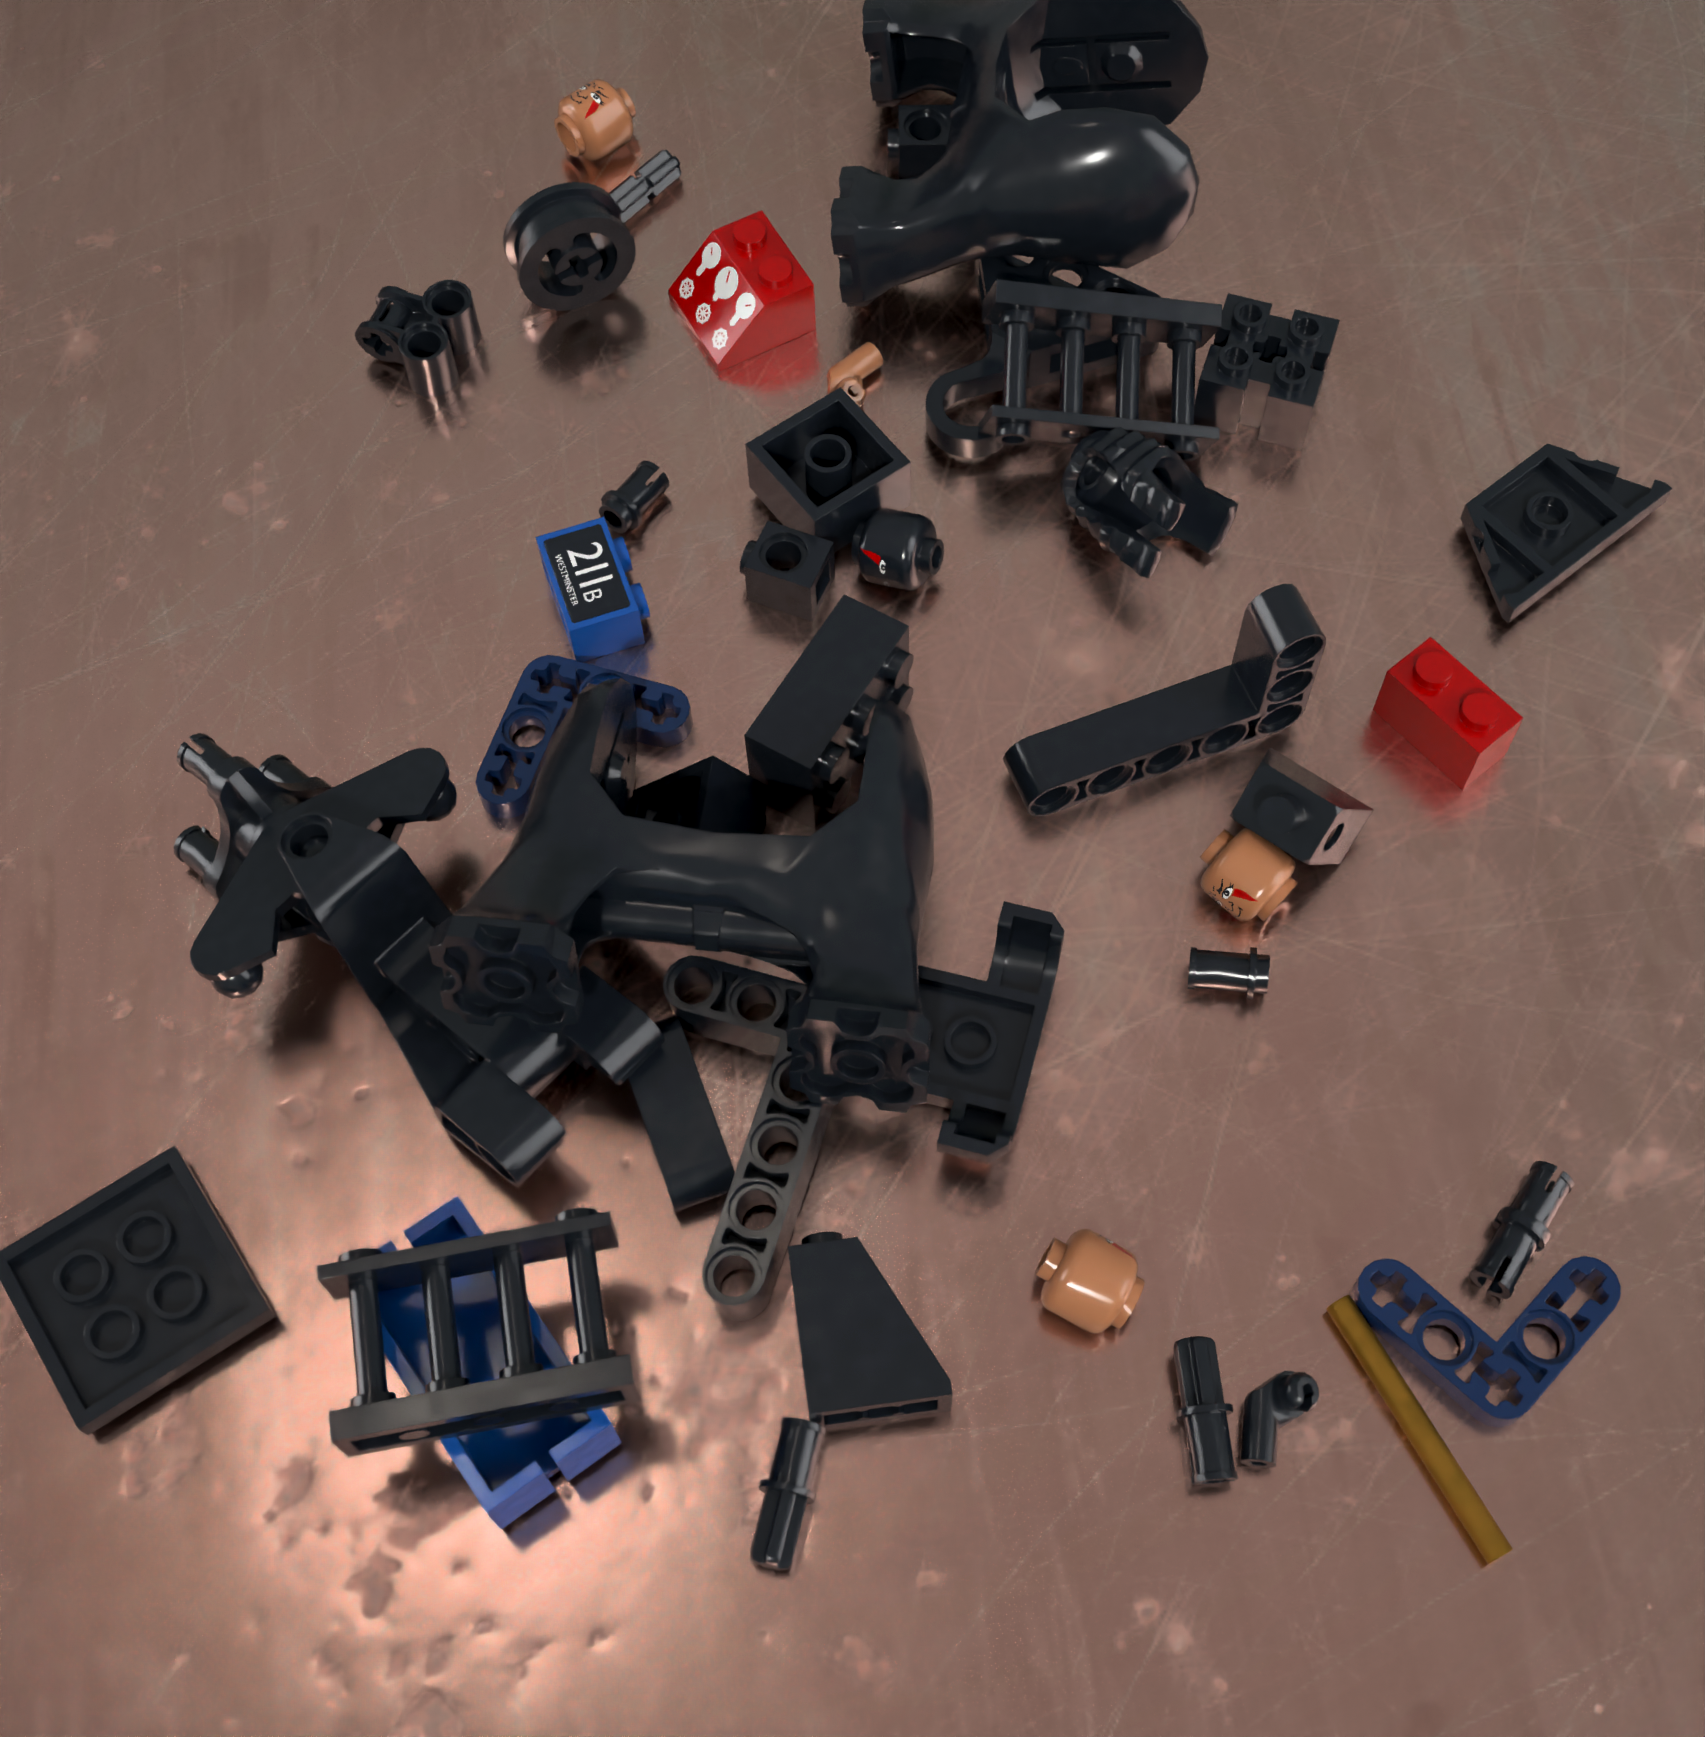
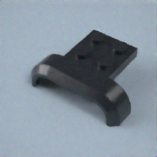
[918,901,1065,1164]

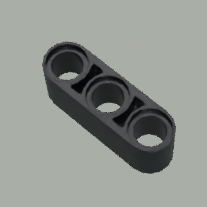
[628,1015,735,1213]

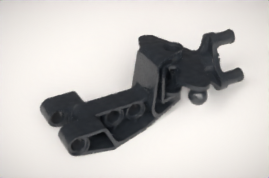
[174,733,665,1187]

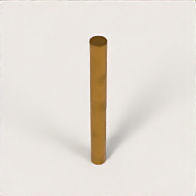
[1326,1295,1513,1564]

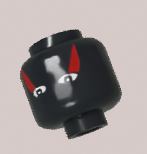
[851,508,944,591]

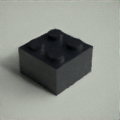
[745,387,911,552]

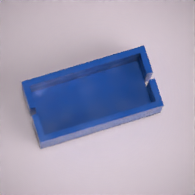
[378,1195,622,1529]

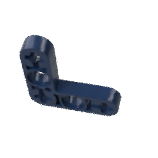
[475,655,693,819]
[1352,1256,1621,1428]

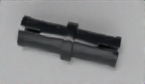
[1469,1161,1574,1299]

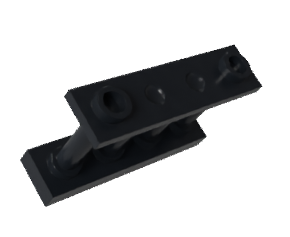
[978,279,1222,462]
[317,1208,642,1458]

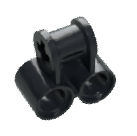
[355,280,482,397]

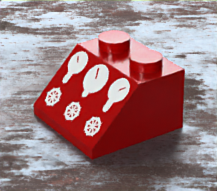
[668,210,816,372]

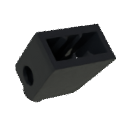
[1230,748,1374,865]

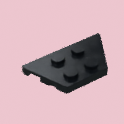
[1460,443,1672,623]

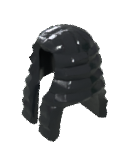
[1060,427,1238,578]

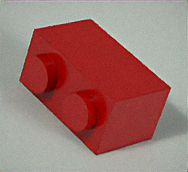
[1373,637,1523,791]

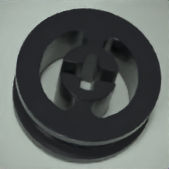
[503,182,636,311]

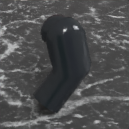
[1240,1371,1320,1468]

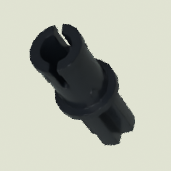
[1173,1336,1238,1485]
[750,1417,826,1570]

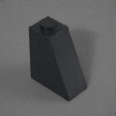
[788,1232,953,1428]

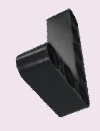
[1003,584,1326,816]
[663,955,834,1321]

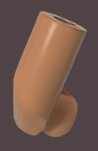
[827,342,883,408]

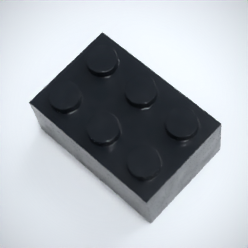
[744,594,914,830]

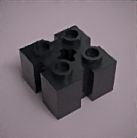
[1194,293,1340,451]

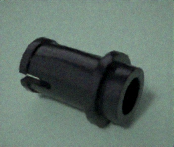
[599,460,669,533]
[1188,947,1270,999]

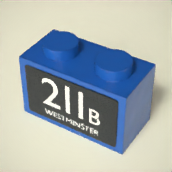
[535,517,650,662]

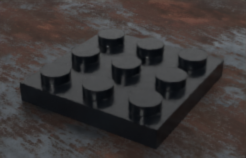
[0,1145,276,1436]

